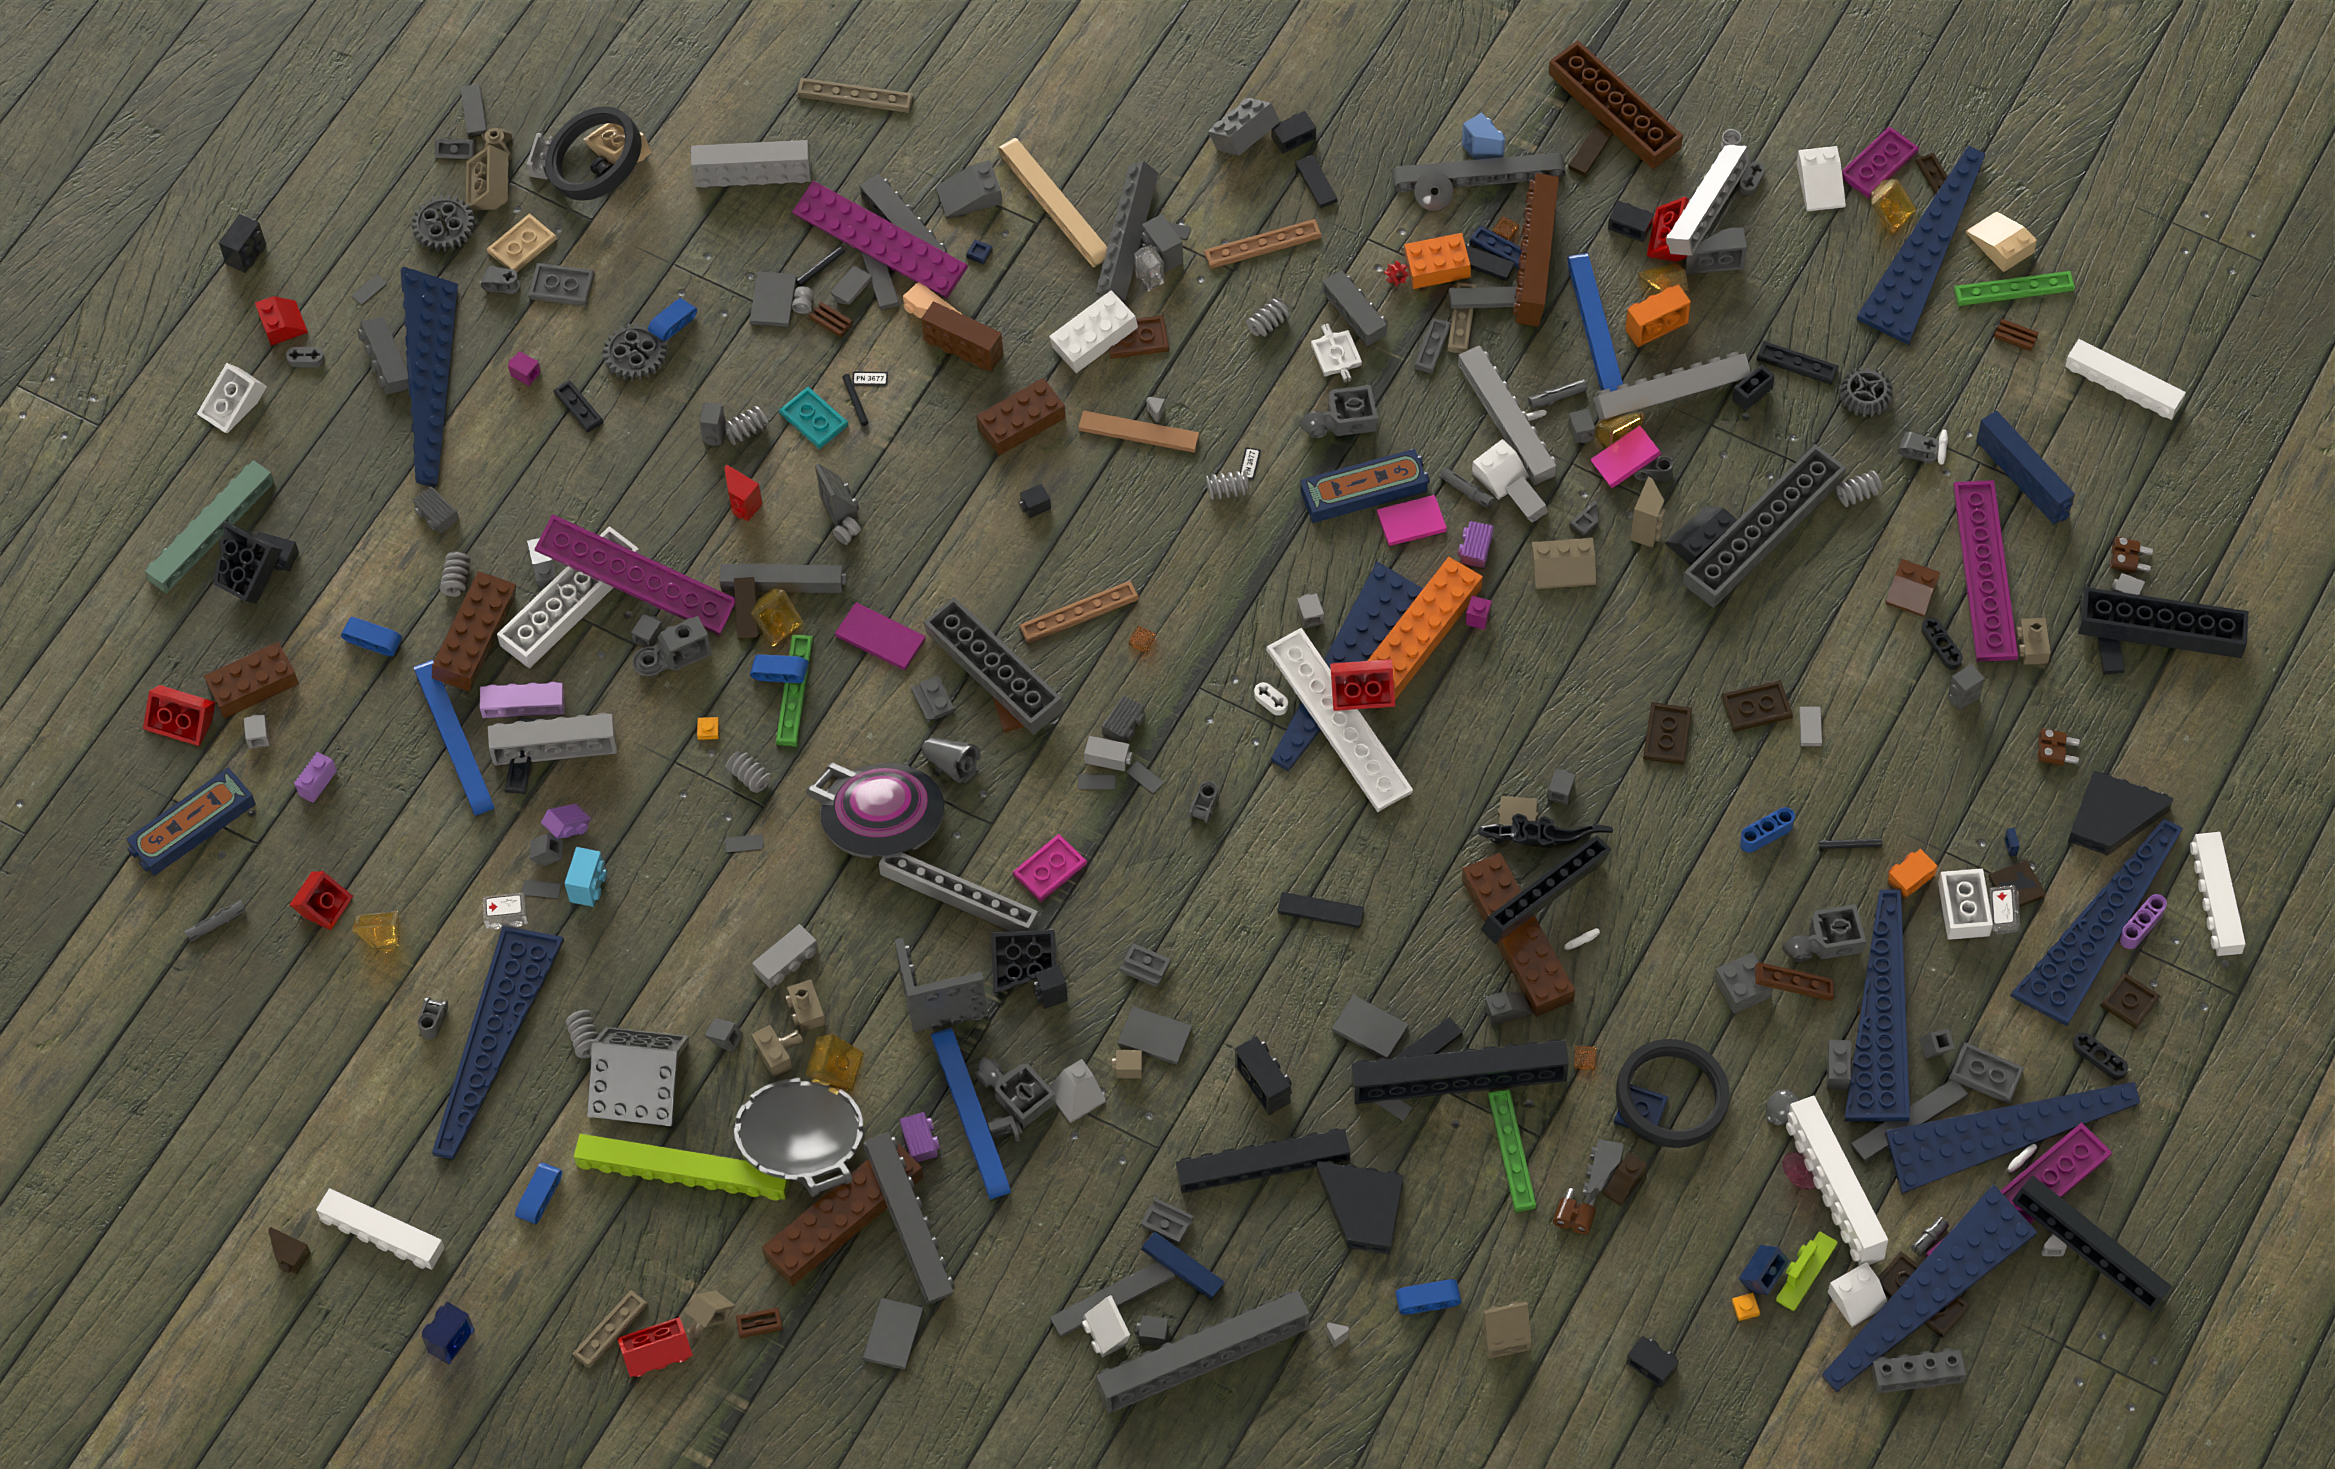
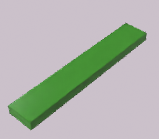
[1954,271,2075,306]
[776,635,813,747]
[1488,1089,1536,1213]

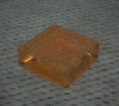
[1493,216,1519,241]
[1129,626,1156,653]
[1574,1046,1596,1069]

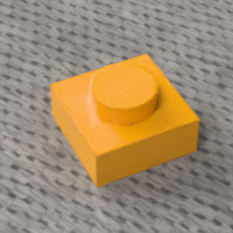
[697,717,719,740]
[1731,1293,1760,1321]

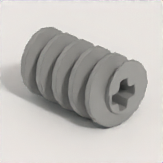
[1246,296,1290,337]
[725,406,769,445]
[1206,470,1249,500]
[1836,470,1882,507]
[440,552,471,597]
[726,751,772,793]
[566,1010,598,1058]

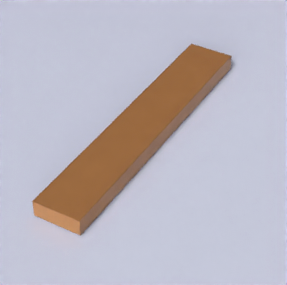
[1204,219,1321,269]
[1078,411,1199,453]
[1019,581,1139,644]

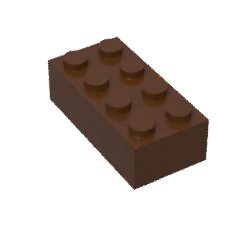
[921,301,1003,372]
[976,378,1066,456]
[204,641,299,719]

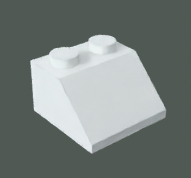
[1472,439,1529,500]
[1828,1262,1887,1328]

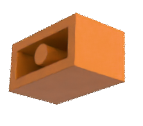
[1887,849,1938,899]

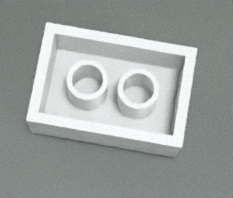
[1938,869,1993,940]

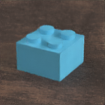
[564,847,607,907]

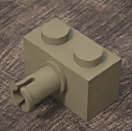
[2016,618,2051,665]
[785,980,826,1032]
[751,1025,803,1078]
[685,1290,735,1339]

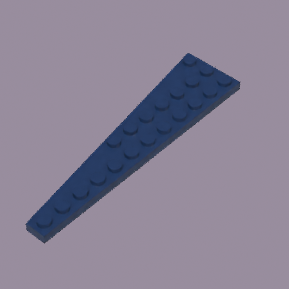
[1857,145,1985,345]
[400,266,458,488]
[1271,561,1423,772]
[2010,819,2183,1026]
[1844,889,1910,1121]
[432,926,564,1160]
[1885,1082,2140,1194]
[1822,1184,2037,1393]

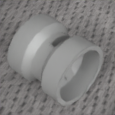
[1721,129,1742,151]
[792,287,814,314]
[833,517,861,545]

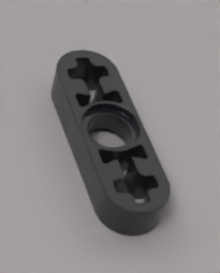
[1921,617,1963,670]
[2073,1032,2128,1080]

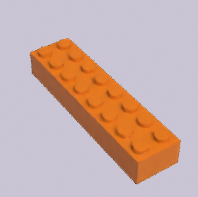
[1367,557,1483,700]

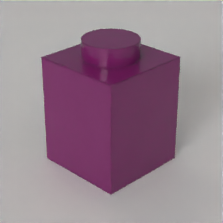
[508,351,541,386]
[1466,596,1492,630]

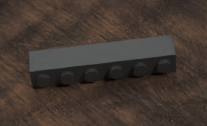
[860,174,947,253]

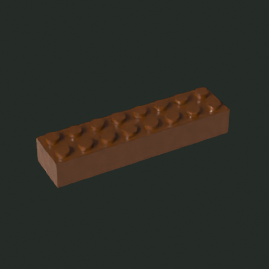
[1548,40,1683,170]
[1513,173,1559,327]
[1462,853,1575,1017]
[762,1142,923,1286]

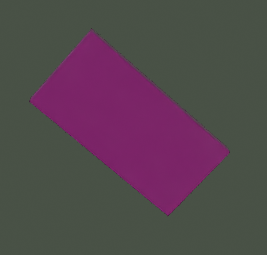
[1842,126,1919,199]
[835,602,926,671]

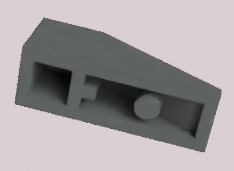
[527,538,556,593]

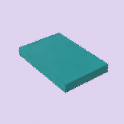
[779,387,849,450]

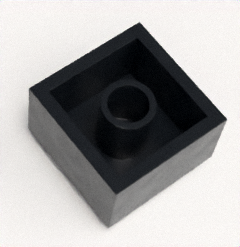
[219,214,266,273]

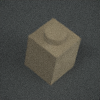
[1112,1050,1142,1079]

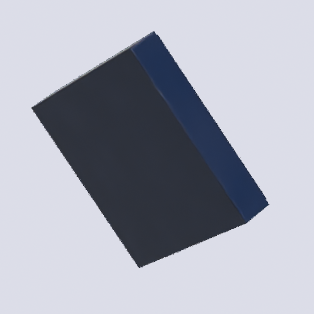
[1614,1084,1668,1128]

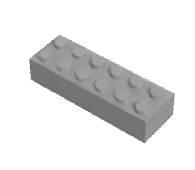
[691,140,811,188]
[488,713,617,766]

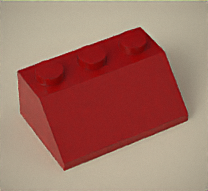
[1647,196,1689,262]
[1330,659,1395,711]
[143,685,215,746]
[617,1317,693,1377]

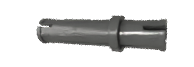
[1528,379,1588,409]
[1439,467,1495,509]
[185,900,246,942]

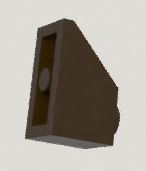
[1603,1152,1647,1206]
[268,1227,311,1274]

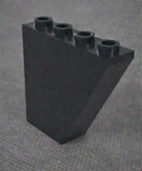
[2068,771,2174,856]
[1317,1161,1403,1255]

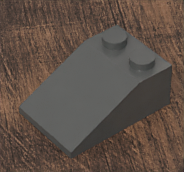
[936,160,1002,219]
[1685,227,1747,275]
[815,464,859,527]

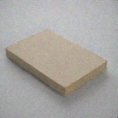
[487,213,557,273]

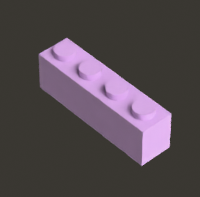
[480,682,565,718]

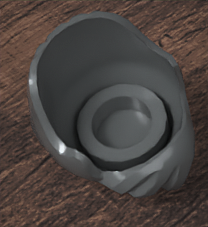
[1766,1089,1800,1125]

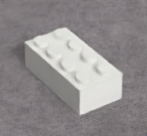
[1049,290,1138,373]

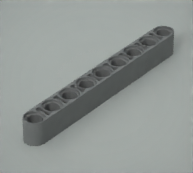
[1392,153,1566,192]

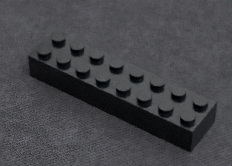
[2078,587,2249,658]

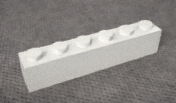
[2065,339,2186,420]
[2190,832,2246,956]
[316,1188,445,1270]

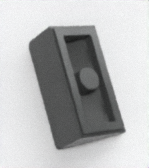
[435,139,476,159]
[831,266,873,305]

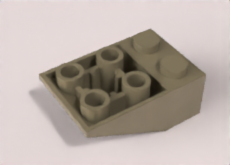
[1481,1301,1531,1359]

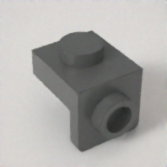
[988,1115,1022,1143]

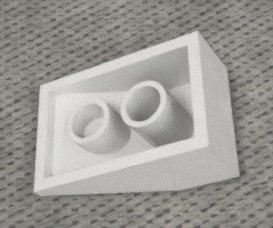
[1796,146,1846,211]
[197,363,267,433]
[1082,1295,1130,1357]

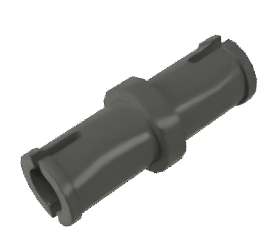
[1911,1216,1949,1256]

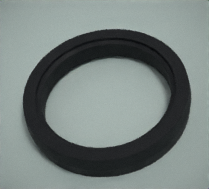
[545,106,642,201]
[1616,1039,1729,1148]

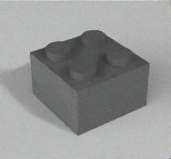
[1141,214,1183,274]
[1714,952,1773,1014]

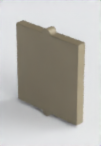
[1497,796,1538,826]

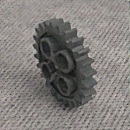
[411,194,475,252]
[602,322,667,381]

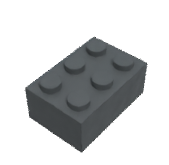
[1208,97,1280,156]

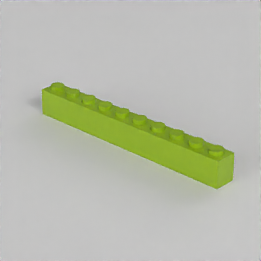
[574,1134,790,1200]

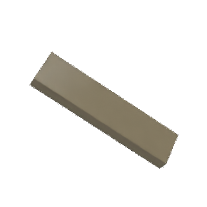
[1448,282,1477,353]
[572,1290,648,1369]

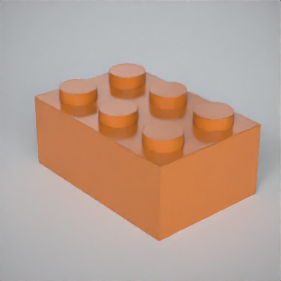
[1404,233,1471,289]
[1625,284,1691,348]

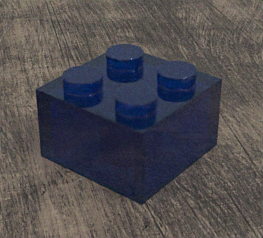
[421,1301,474,1365]

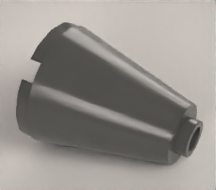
[922,738,981,783]

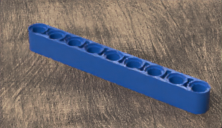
[1567,253,1623,392]
[413,659,495,816]
[931,1027,1011,1200]

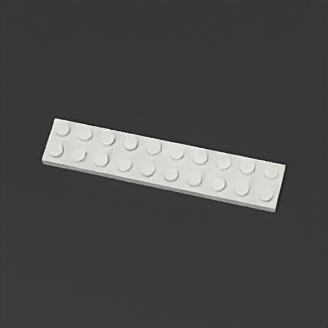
[1266,628,1413,812]

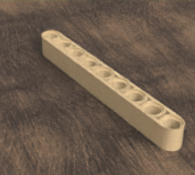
[998,138,1107,267]

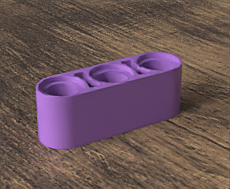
[2120,894,2167,949]

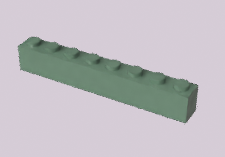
[145,460,275,594]

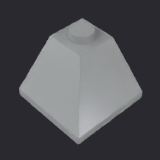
[1049,1059,1106,1123]

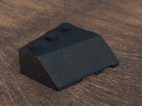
[213,521,283,604]
[991,929,1057,994]

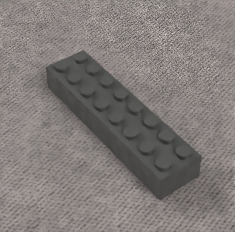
[924,597,1064,735]

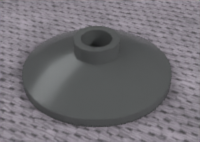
[1414,172,1453,211]

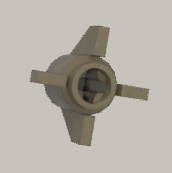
[482,128,512,161]

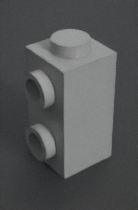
[1084,736,1133,771]

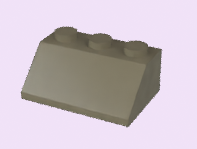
[465,145,509,211]
[1630,477,1666,548]
[1531,538,1596,589]

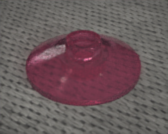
[1782,1152,1816,1190]

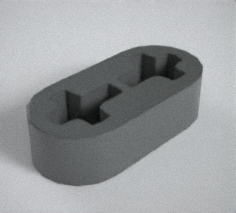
[1739,161,1765,196]
[286,347,325,367]

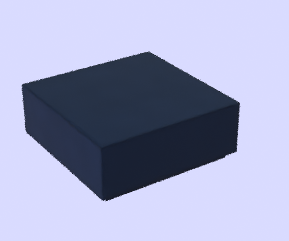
[966,239,993,265]
[2004,828,2020,856]

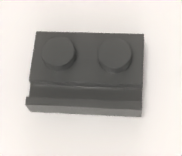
[911,676,955,723]
[1120,943,1171,988]
[1140,1198,1194,1245]

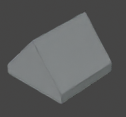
[1146,397,1165,423]
[2042,1234,2067,1256]
[1327,1323,1349,1348]

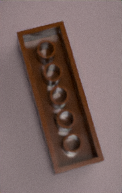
[432,571,516,692]

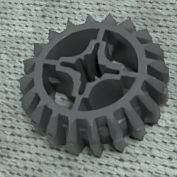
[1839,366,1893,418]

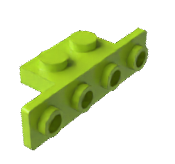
[1776,1232,1837,1311]

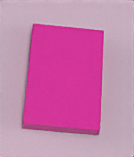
[1590,426,1662,488]
[1377,495,1447,546]
[1012,834,1087,902]

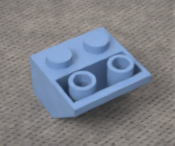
[1462,113,1505,160]

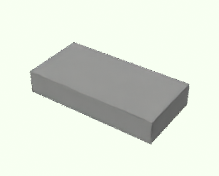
[1799,707,1822,746]

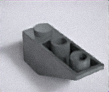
[1583,1139,1624,1204]

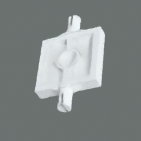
[1311,324,1362,382]

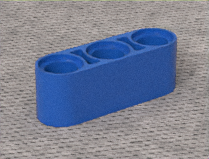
[648,298,697,341]
[341,617,402,657]
[750,654,809,683]
[1740,807,1795,853]
[515,1162,563,1225]
[1395,1279,1462,1315]

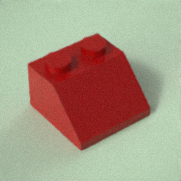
[255,296,308,346]
[724,465,763,521]
[290,871,353,930]

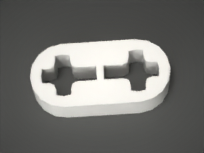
[1254,682,1288,715]

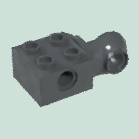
[1299,385,1378,438]
[632,616,712,677]
[1782,904,1866,962]
[975,1056,1056,1129]

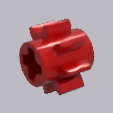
[1384,261,1410,287]

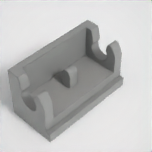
[527,133,553,179]
[1505,476,1548,523]

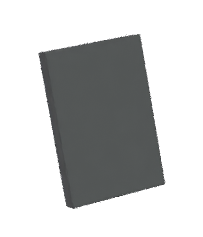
[528,263,595,306]
[750,271,797,327]
[1332,995,1409,1058]
[1118,1006,1192,1065]
[1949,1042,2024,1104]
[863,1298,924,1370]

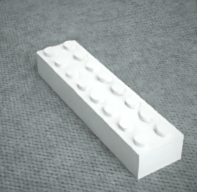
[497,526,640,669]
[1786,1096,1888,1266]

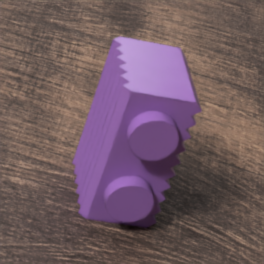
[1458,521,1494,568]
[294,752,337,803]
[541,803,591,839]
[900,1112,940,1163]

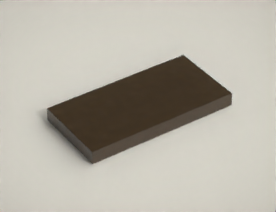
[1878,1251,1970,1338]

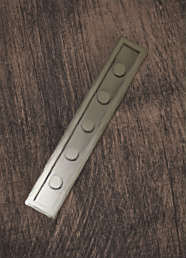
[797,78,913,113]

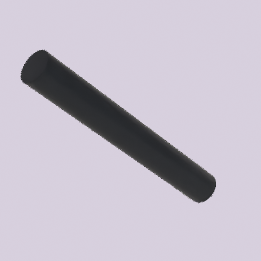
[796,246,845,286]
[842,374,869,426]
[1819,838,1882,849]

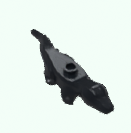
[1478,814,1614,848]

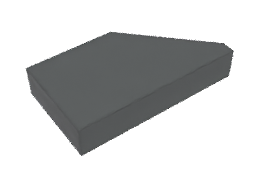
[1569,500,1598,538]

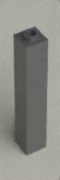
[719,564,847,593]

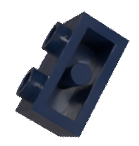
[1738,1245,1790,1295]

